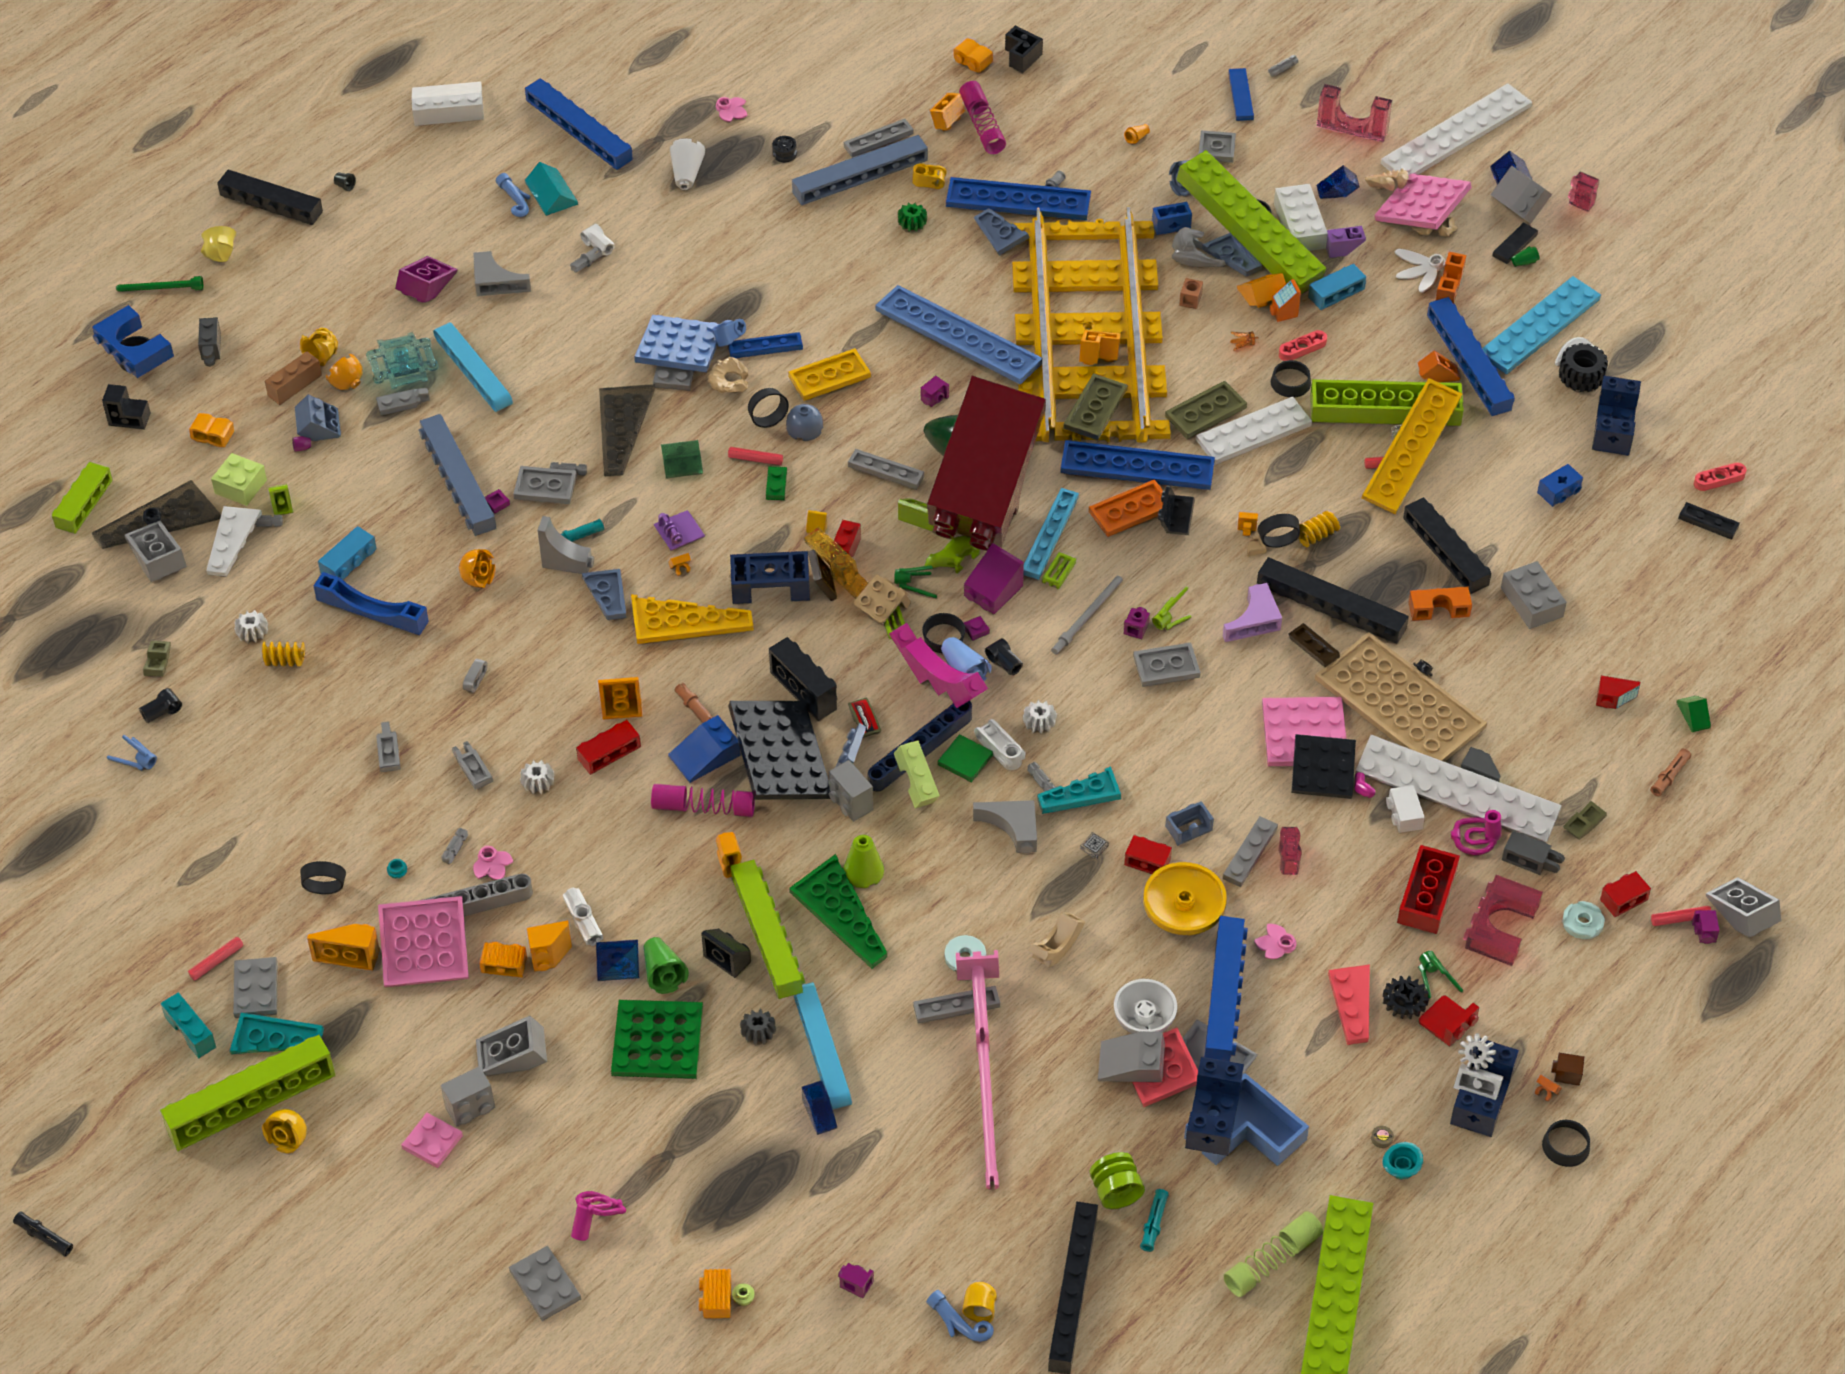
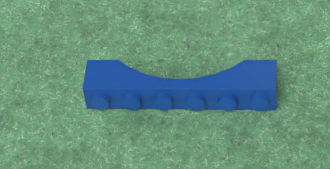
[313,572,429,636]

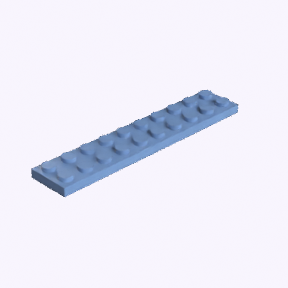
[875,285,1043,385]

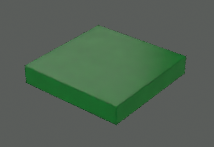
[938,734,993,783]

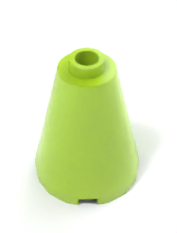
[843,835,884,889]

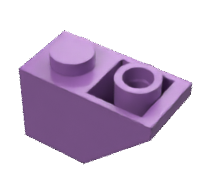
[1326,226,1366,258]

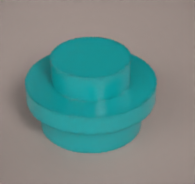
[387,859,408,879]

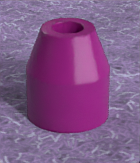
[292,436,311,452]

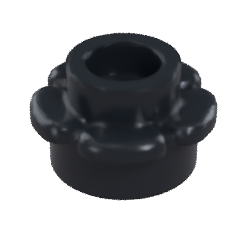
[142,507,161,525]

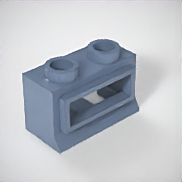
[1165,801,1214,846]

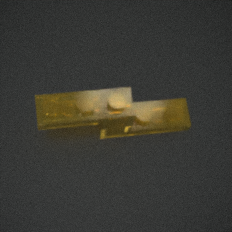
[804,527,869,599]

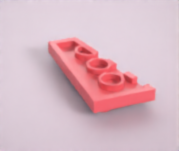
[1328,964,1370,1045]

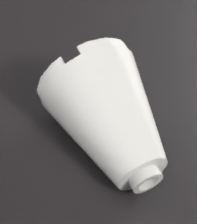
[670,139,705,190]

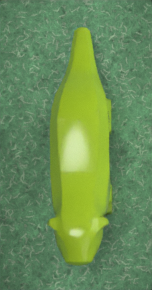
[924,536,980,574]

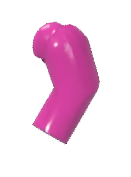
[1354,772,1375,798]

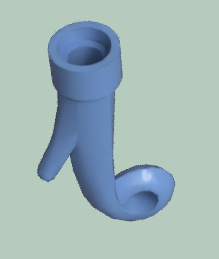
[495,173,530,217]
[926,1290,994,1342]

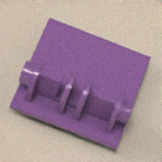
[654,510,705,551]

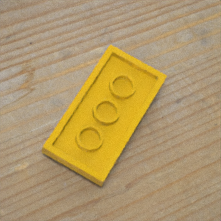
[788,348,871,401]

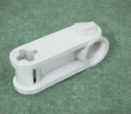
[974,719,1026,770]

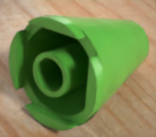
[643,937,689,994]

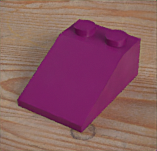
[395,256,458,303]

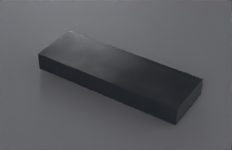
[1492,222,1538,264]
[1678,502,1740,540]

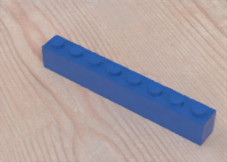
[525,78,633,170]
[1427,297,1515,416]
[1204,916,1248,1062]

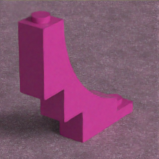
[889,623,988,708]

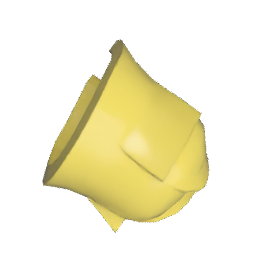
[201,226,236,262]

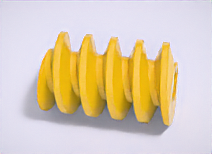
[1298,511,1340,547]
[262,641,305,667]

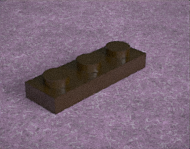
[1288,623,1340,667]

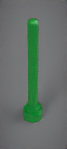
[116,276,204,292]

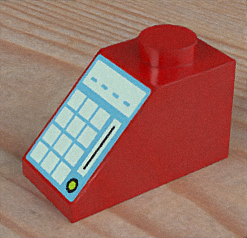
[1596,675,1641,709]

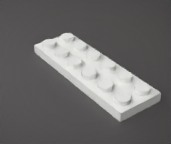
[1196,397,1312,465]

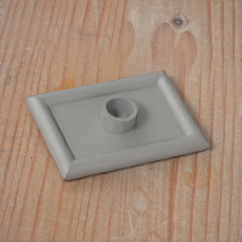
[1183,1020,1258,1074]

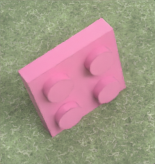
[401,1113,463,1168]

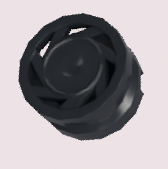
[772,135,797,163]

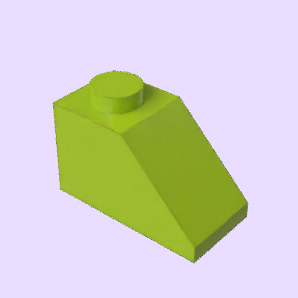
[268,484,293,515]

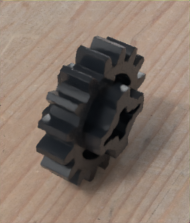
[1382,976,1429,1019]

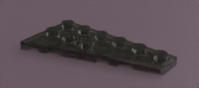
[599,384,655,477]
[92,480,221,549]

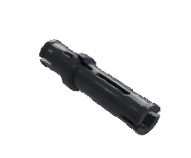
[13,1211,73,1256]

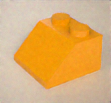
[1237,273,1286,308]
[527,920,572,972]

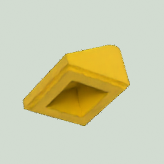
[806,510,827,535]

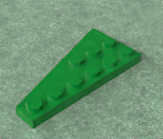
[789,854,888,969]

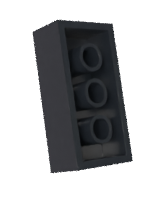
[769,637,838,721]

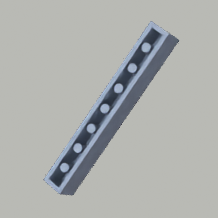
[792,135,928,206]
[418,414,496,536]

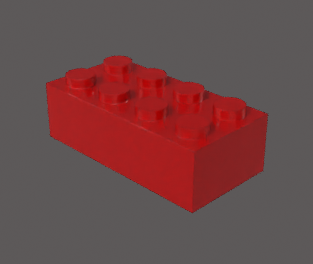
[1397,845,1460,934]

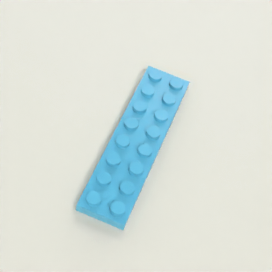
[1482,276,1601,375]

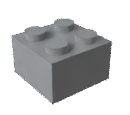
[828,760,873,822]
[440,1066,495,1127]

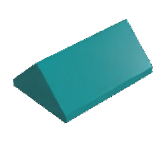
[525,162,578,216]

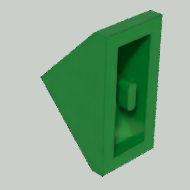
[1676,695,1711,732]

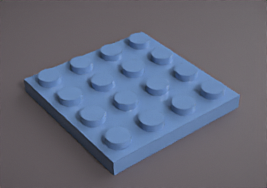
[634,315,719,373]

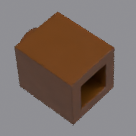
[1551,1052,1585,1086]

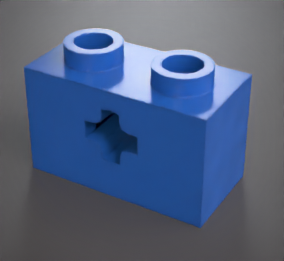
[1152,202,1192,235]
[1537,464,1583,507]

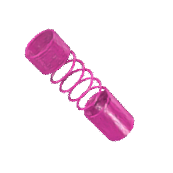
[959,81,1006,154]
[651,784,755,817]

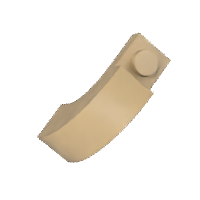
[1028,912,1085,967]

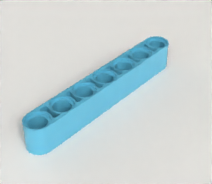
[433,322,513,412]
[794,982,852,1110]

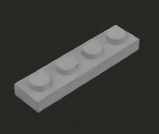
[844,119,913,158]
[848,449,924,490]
[1223,816,1278,887]
[913,986,1000,1024]

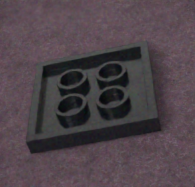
[1291,734,1356,799]

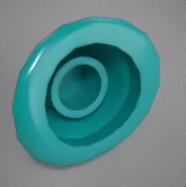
[1382,1142,1423,1180]

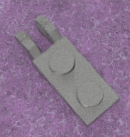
[452,741,493,790]

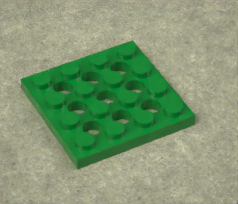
[611,1000,703,1079]

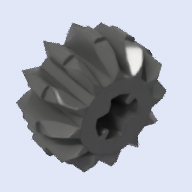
[740,1008,776,1046]

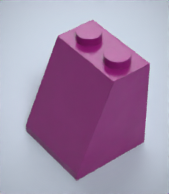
[964,543,1024,614]

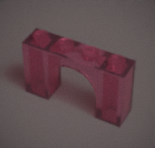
[1317,84,1393,142]
[1463,875,1543,966]

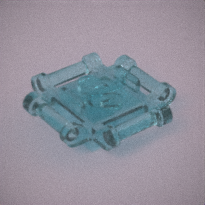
[366,332,439,389]

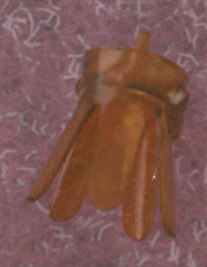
[1230,331,1259,351]

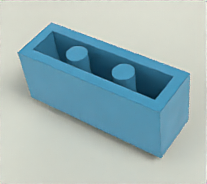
[1308,263,1366,310]
[318,526,377,579]

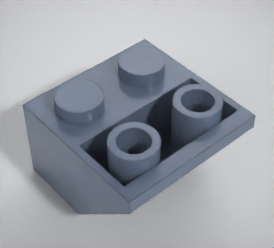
[295,394,341,441]

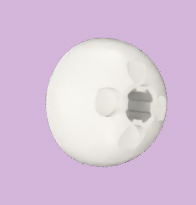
[1114,979,1177,1034]

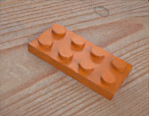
[1088,479,1163,537]

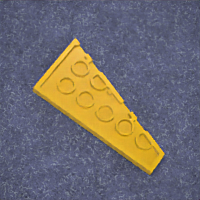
[631,594,754,644]

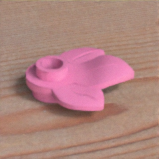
[716,97,747,122]
[473,846,513,880]
[1254,924,1296,959]

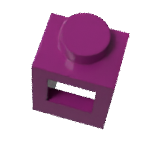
[920,375,949,407]
[1123,607,1150,640]
[1692,910,1720,944]
[838,1263,874,1299]

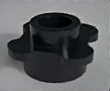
[1413,659,1433,676]

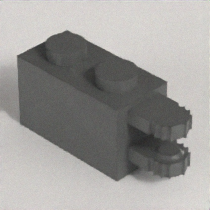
[198,317,221,367]
[1502,831,1565,875]

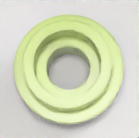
[732,1284,755,1306]

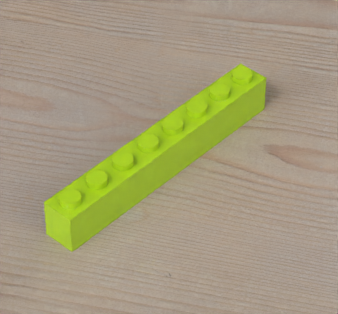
[731,859,805,999]

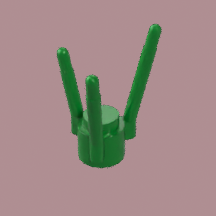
[894,566,937,598]
[1418,951,1463,999]

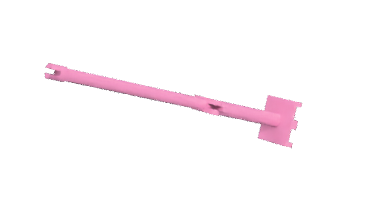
[956,950,999,1190]

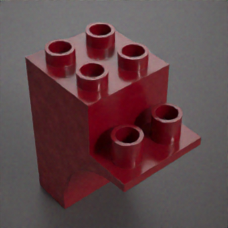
[927,375,1046,551]

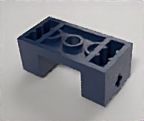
[1592,375,1641,456]
[730,551,810,604]
[1450,1038,1519,1137]
[1185,1057,1244,1156]

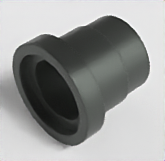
[334,172,356,191]

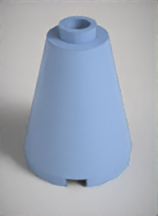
[941,637,992,681]

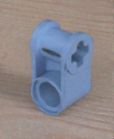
[712,319,746,347]

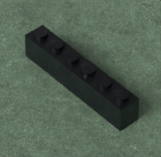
[217,169,323,225]
[1403,497,1492,594]

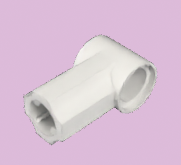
[580,224,615,256]

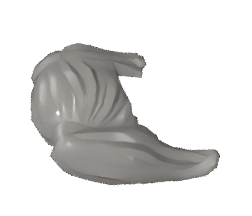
[1172,227,1226,267]

